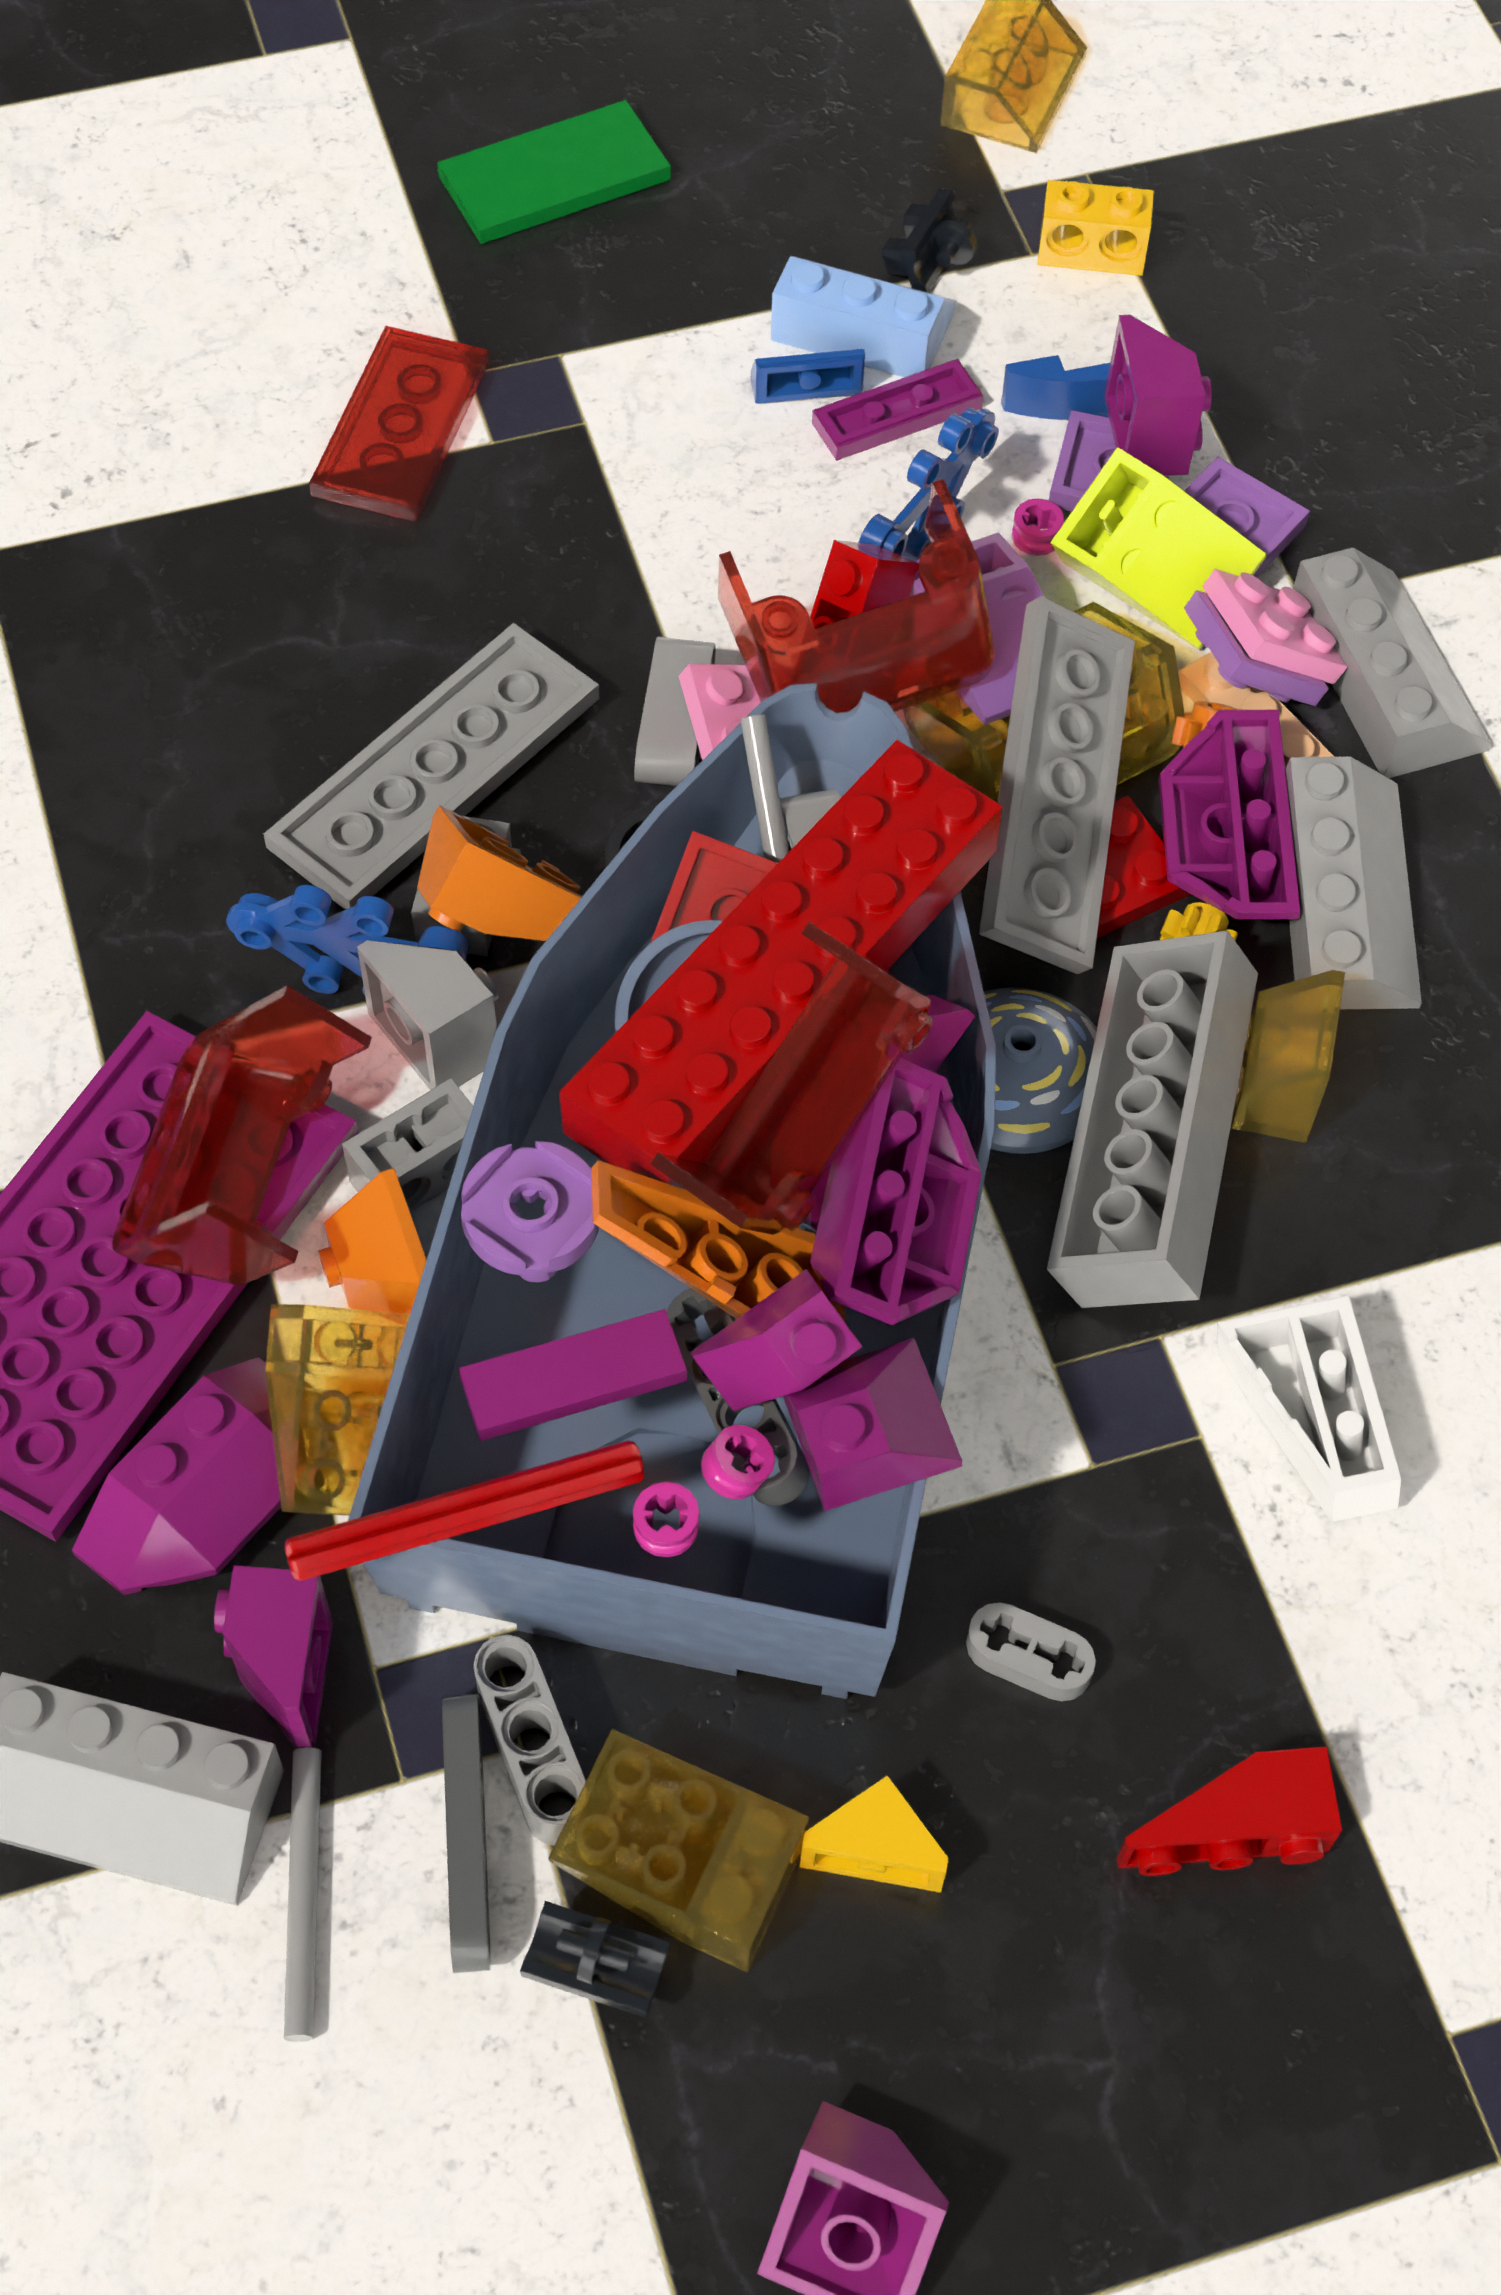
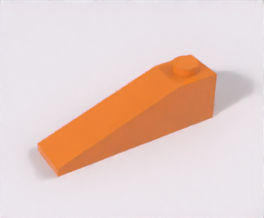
[417,805,589,941]
[591,1160,846,1323]

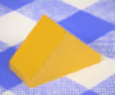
[800,1776,948,1893]

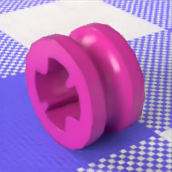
[1011,498,1064,556]
[701,1425,775,1499]
[633,1482,700,1558]

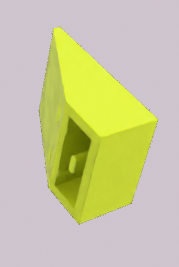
[1050,447,1267,650]

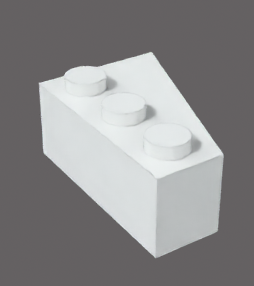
[1217,1295,1402,1522]

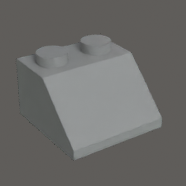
[357,940,499,1090]

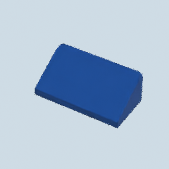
[750,349,865,404]

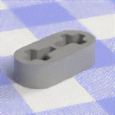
[966,1602,1096,1701]

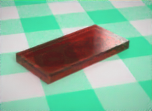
[309,325,489,522]

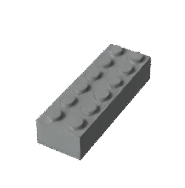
[1047,931,1258,1308]

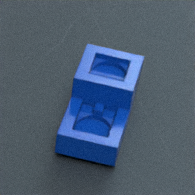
[1001,355,1110,420]

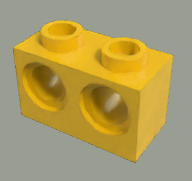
[1037,180,1154,276]

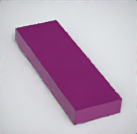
[812,359,983,461]
[459,1309,687,1441]

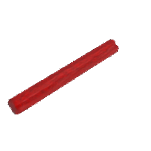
[285,1440,644,1581]

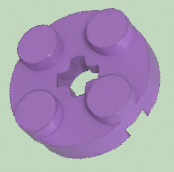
[461,1141,599,1283]

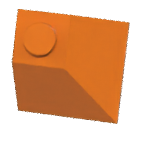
[318,1168,427,1332]

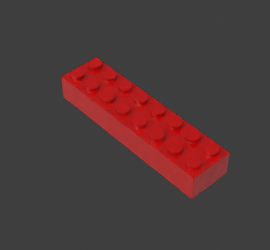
[559,740,1003,1190]

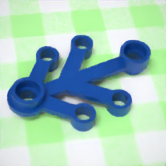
[858,407,999,561]
[226,885,470,995]

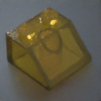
[1232,970,1345,1143]

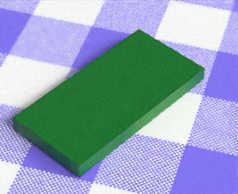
[437,100,671,244]

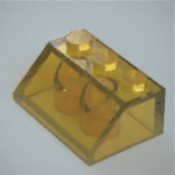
[941,0,1087,153]

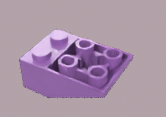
[899,532,1044,725]

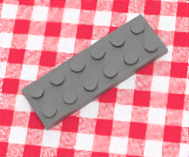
[979,596,1135,974]
[264,623,599,910]

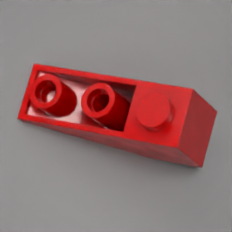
[792,540,919,713]
[1117,1747,1342,1876]

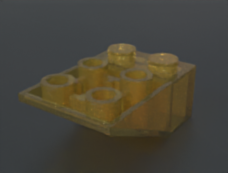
[265,1304,410,1515]
[548,1729,810,1973]

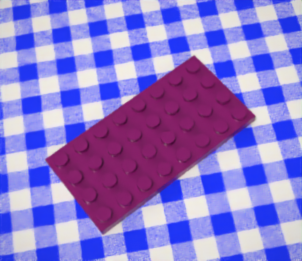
[0,1011,359,1542]

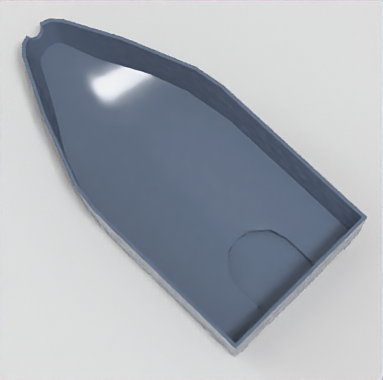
[348,683,996,1699]

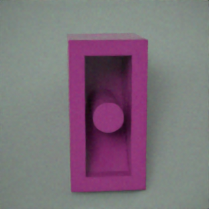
[691,1269,862,1411]

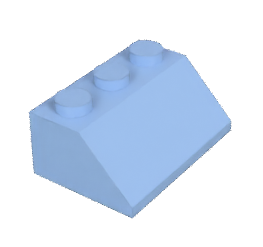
[771,256,957,377]

